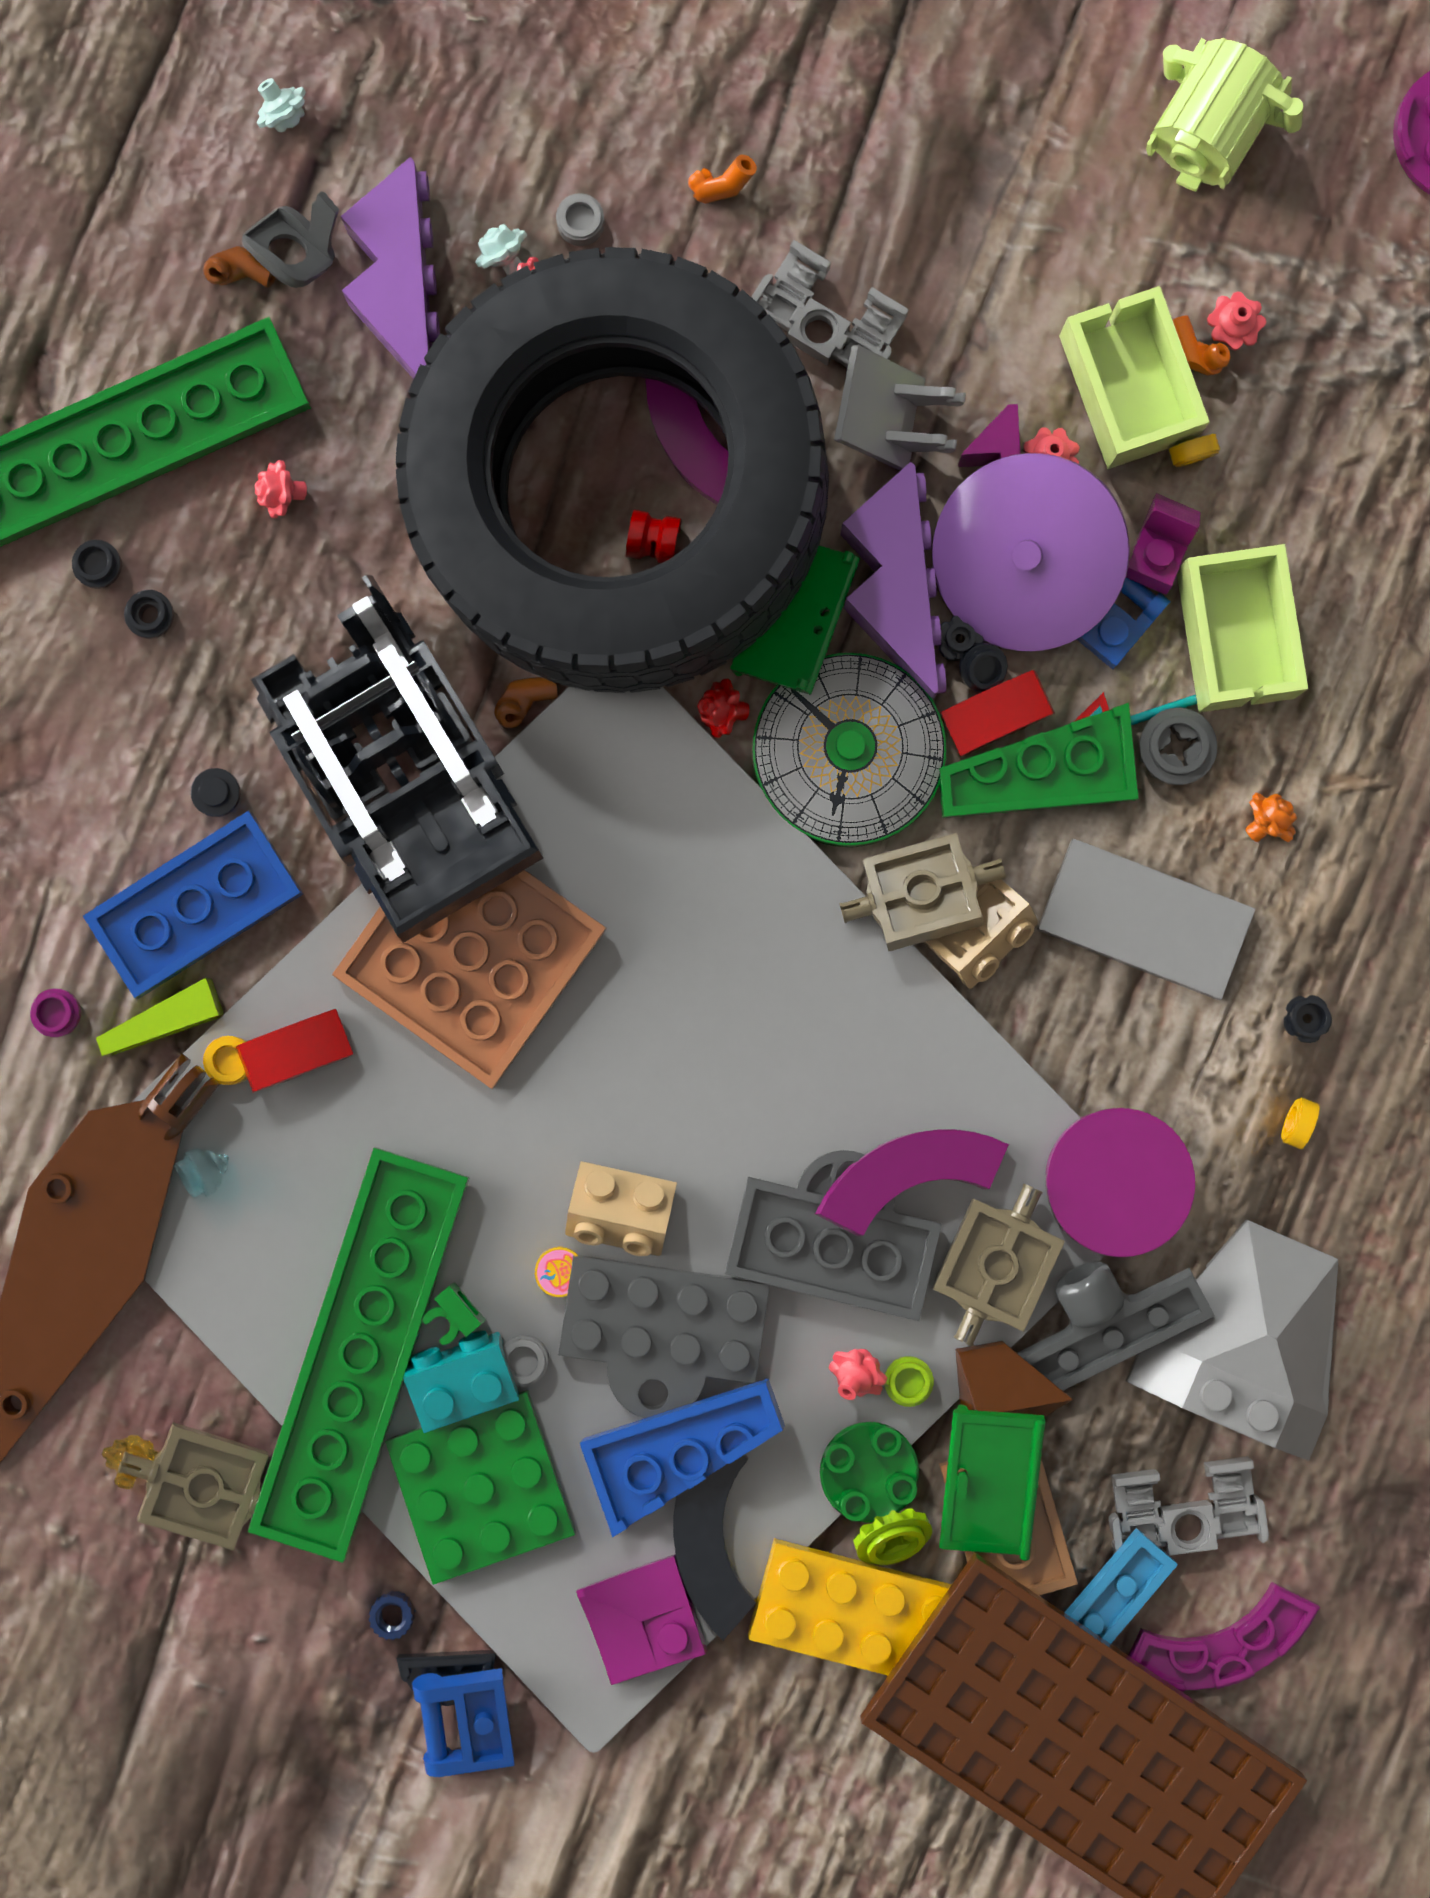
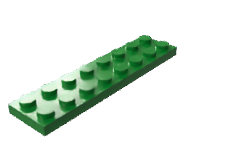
[0,317,311,547]
[248,1147,470,1563]

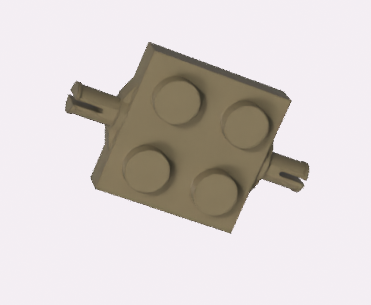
[839,833,1006,952]
[932,1183,1065,1347]
[118,1422,269,1551]

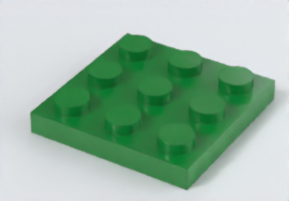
[385,1390,576,1585]

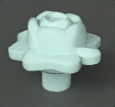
[257,78,306,132]
[475,224,527,275]

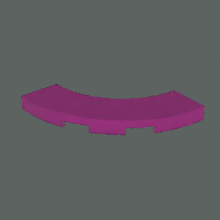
[646,378,729,505]
[815,1129,1009,1236]
[1128,1582,1320,1692]

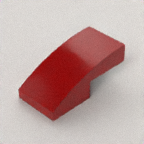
[940,670,1055,756]
[236,1009,353,1093]

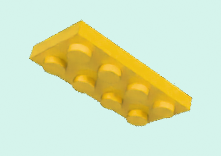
[747,1538,952,1676]

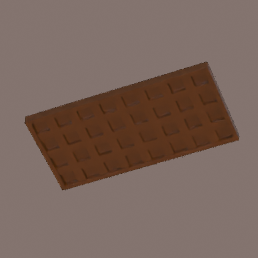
[860,1552,1307,1898]

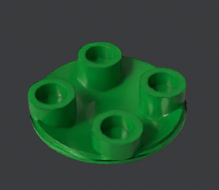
[820,1422,919,1523]

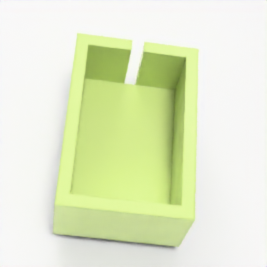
[1059,286,1210,469]
[1177,544,1308,713]

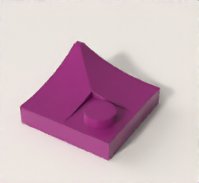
[576,1554,708,1685]

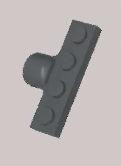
[1017,1261,1215,1391]

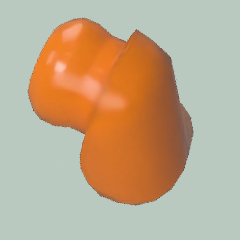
[688,154,757,204]
[1173,315,1231,376]

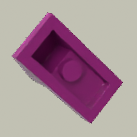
[957,404,1020,467]
[1126,493,1201,595]

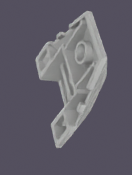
[1126,1220,1338,1461]

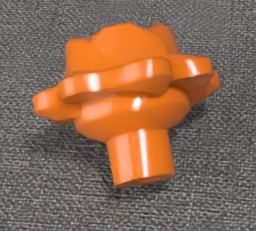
[1245,793,1297,842]

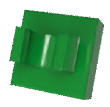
[422,1282,486,1345]

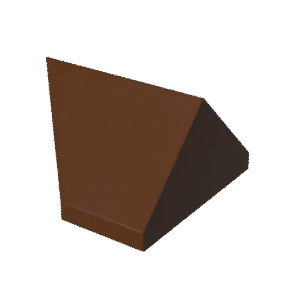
[955,1341,1073,1418]

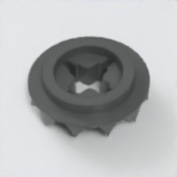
[1138,708,1217,785]

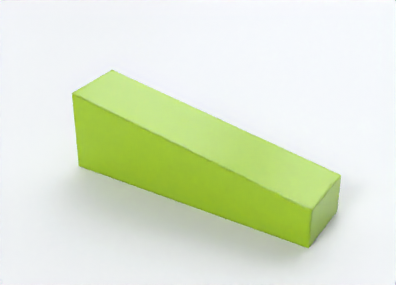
[96,978,224,1057]

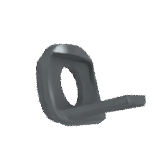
[242,191,339,288]

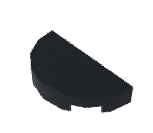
[396,1650,496,1706]

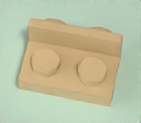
[923,879,1038,989]

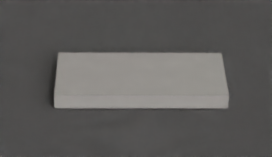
[1037,838,1255,1000]

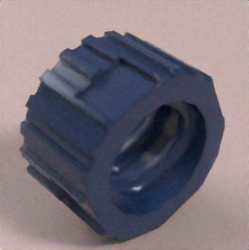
[369,1590,416,1640]

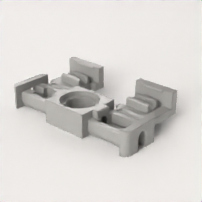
[751,240,909,368]
[1109,1456,1269,1556]

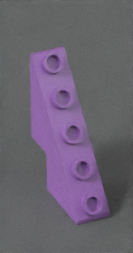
[341,157,440,379]
[840,462,946,699]

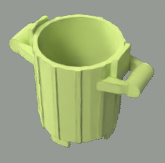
[1146,38,1303,192]

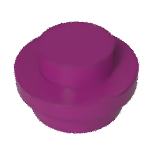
[30,988,81,1037]

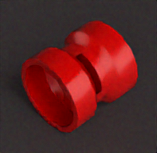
[625,510,682,564]

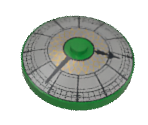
[752,653,946,847]

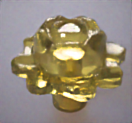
[101,1435,158,1489]

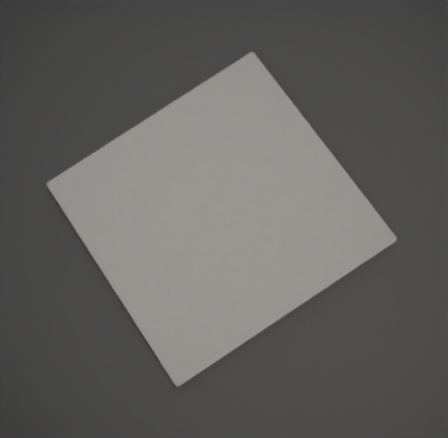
[132,687,1105,1753]

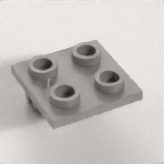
[834,345,966,471]

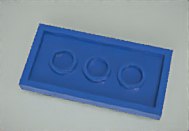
[83,810,304,999]

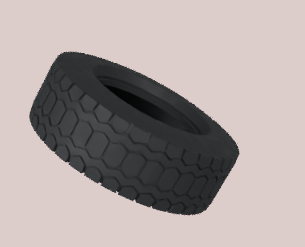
[395,247,829,693]

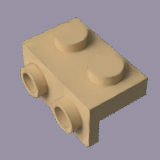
[565,1161,677,1256]

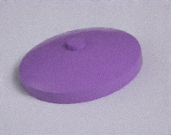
[932,453,1130,651]

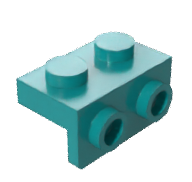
[403,1331,519,1433]

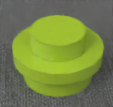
[884,1356,934,1407]

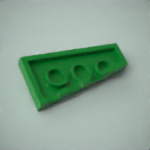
[939,703,1139,818]

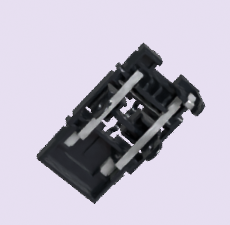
[251,575,544,943]

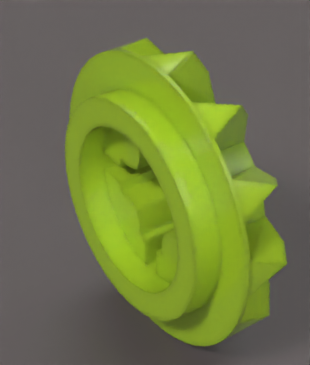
[853,1509,933,1565]

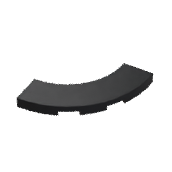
[673,1455,756,1641]

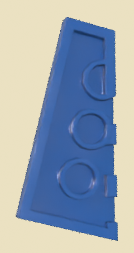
[580,1378,785,1538]

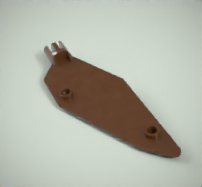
[0,1053,220,1463]

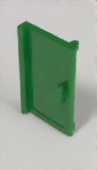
[730,545,860,695]
[939,1405,1046,1561]

